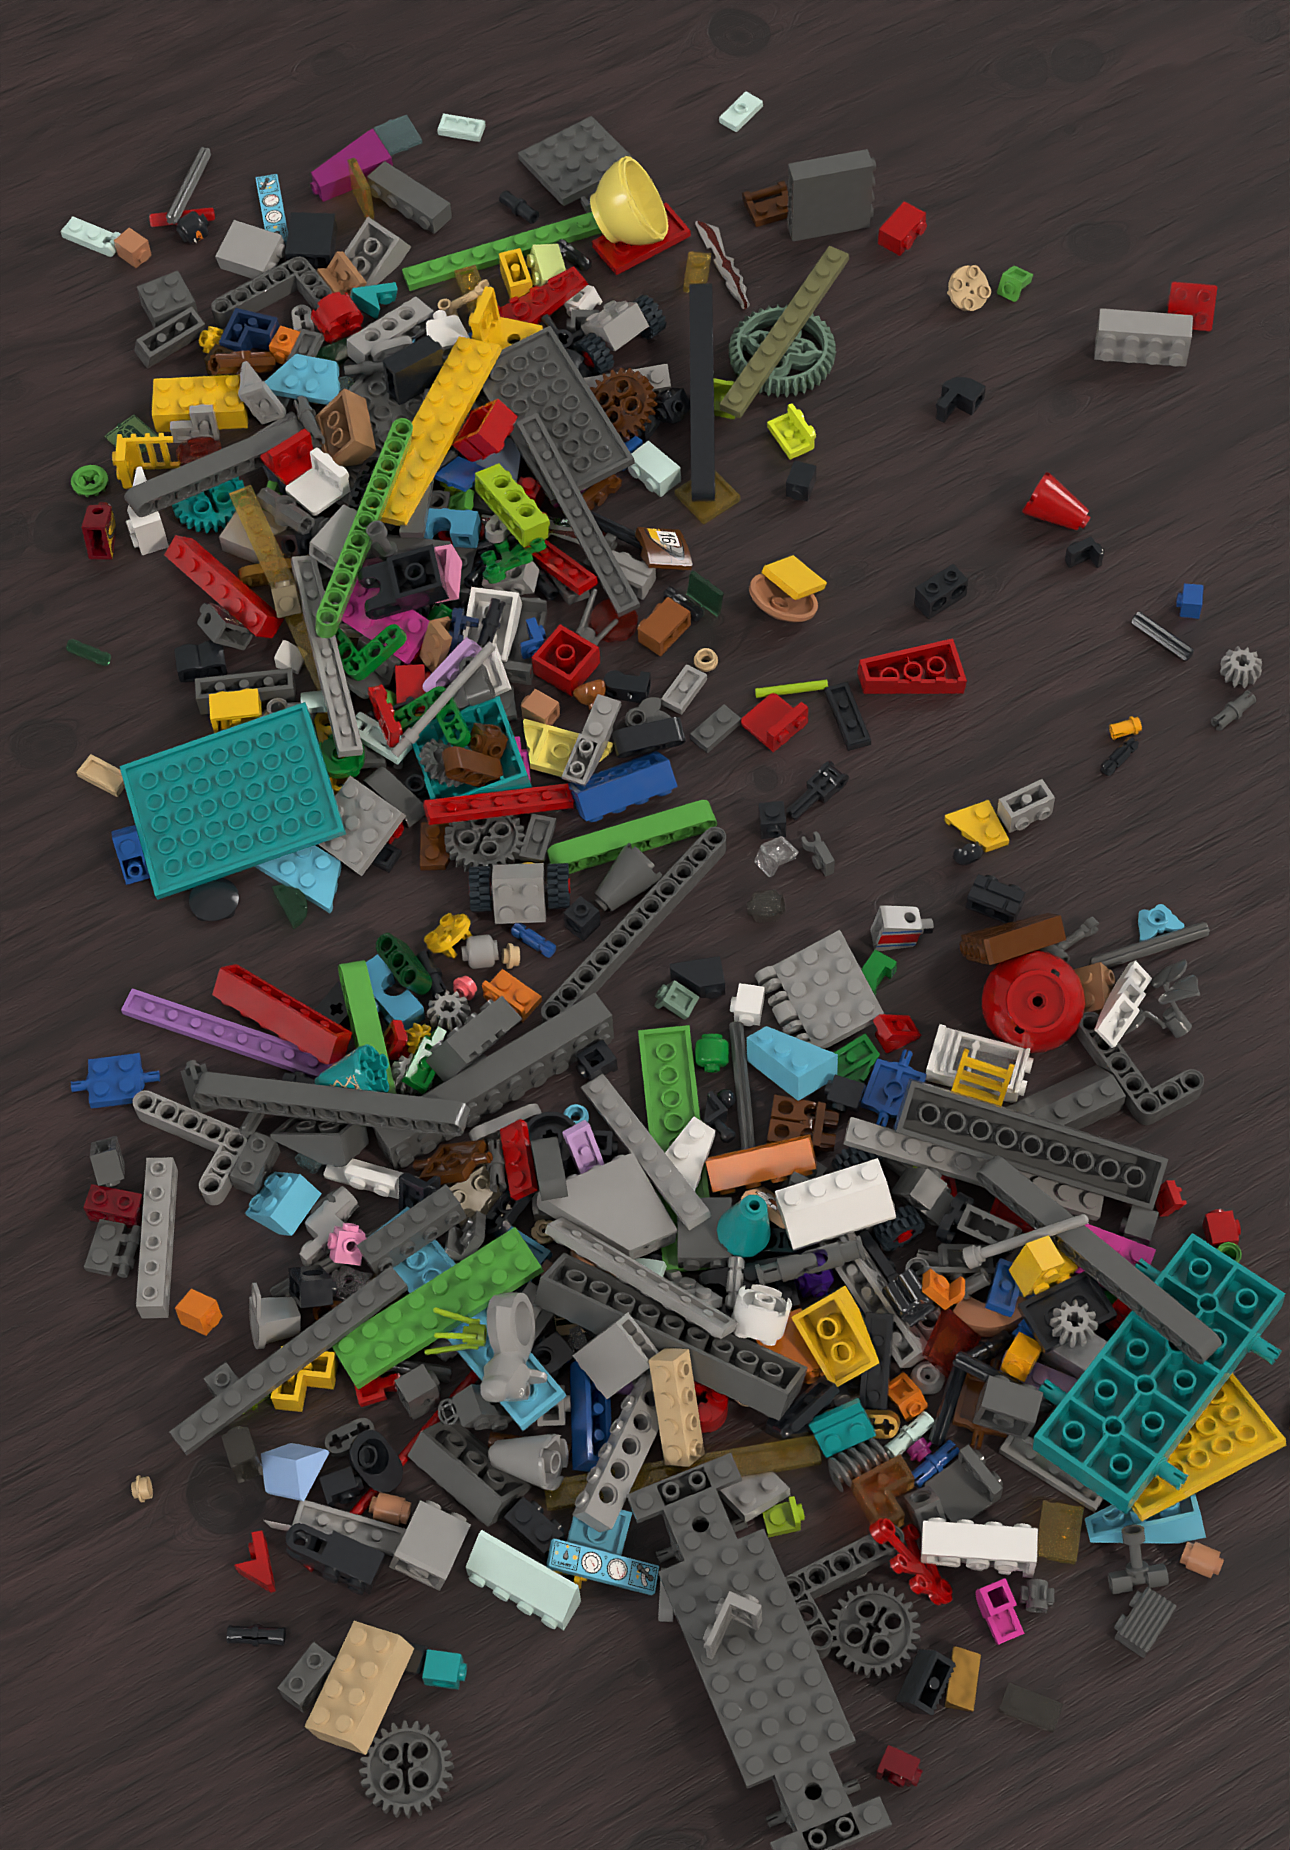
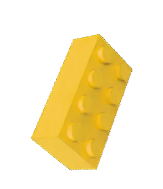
[152,375,248,432]

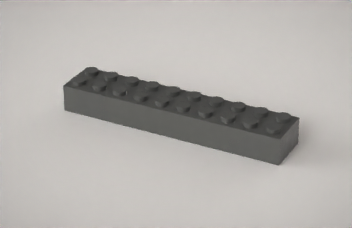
[374,993,614,1170]
[893,1078,1169,1210]
[534,1253,808,1420]

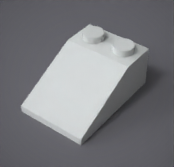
[126,466,169,556]
[463,587,522,662]

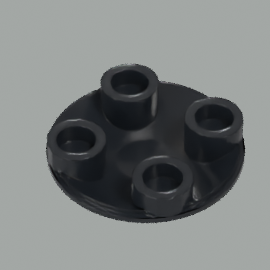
[189,878,239,921]

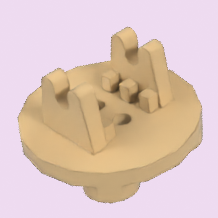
[947,265,991,311]

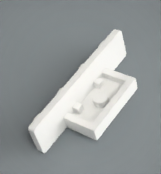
[324,1159,419,1199]

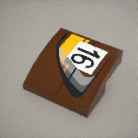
[635,527,692,570]

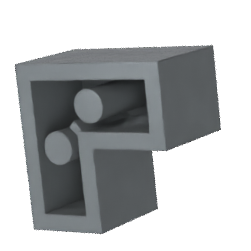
[890,1167,955,1226]

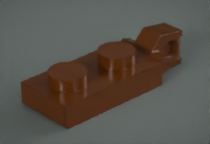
[582,474,622,511]

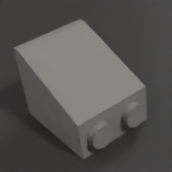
[389,1500,471,1591]

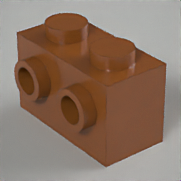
[637,597,691,657]

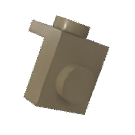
[271,580,301,618]

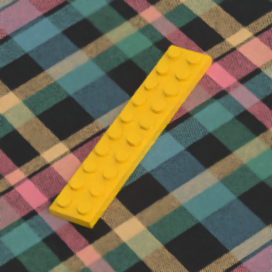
[370,336,502,526]

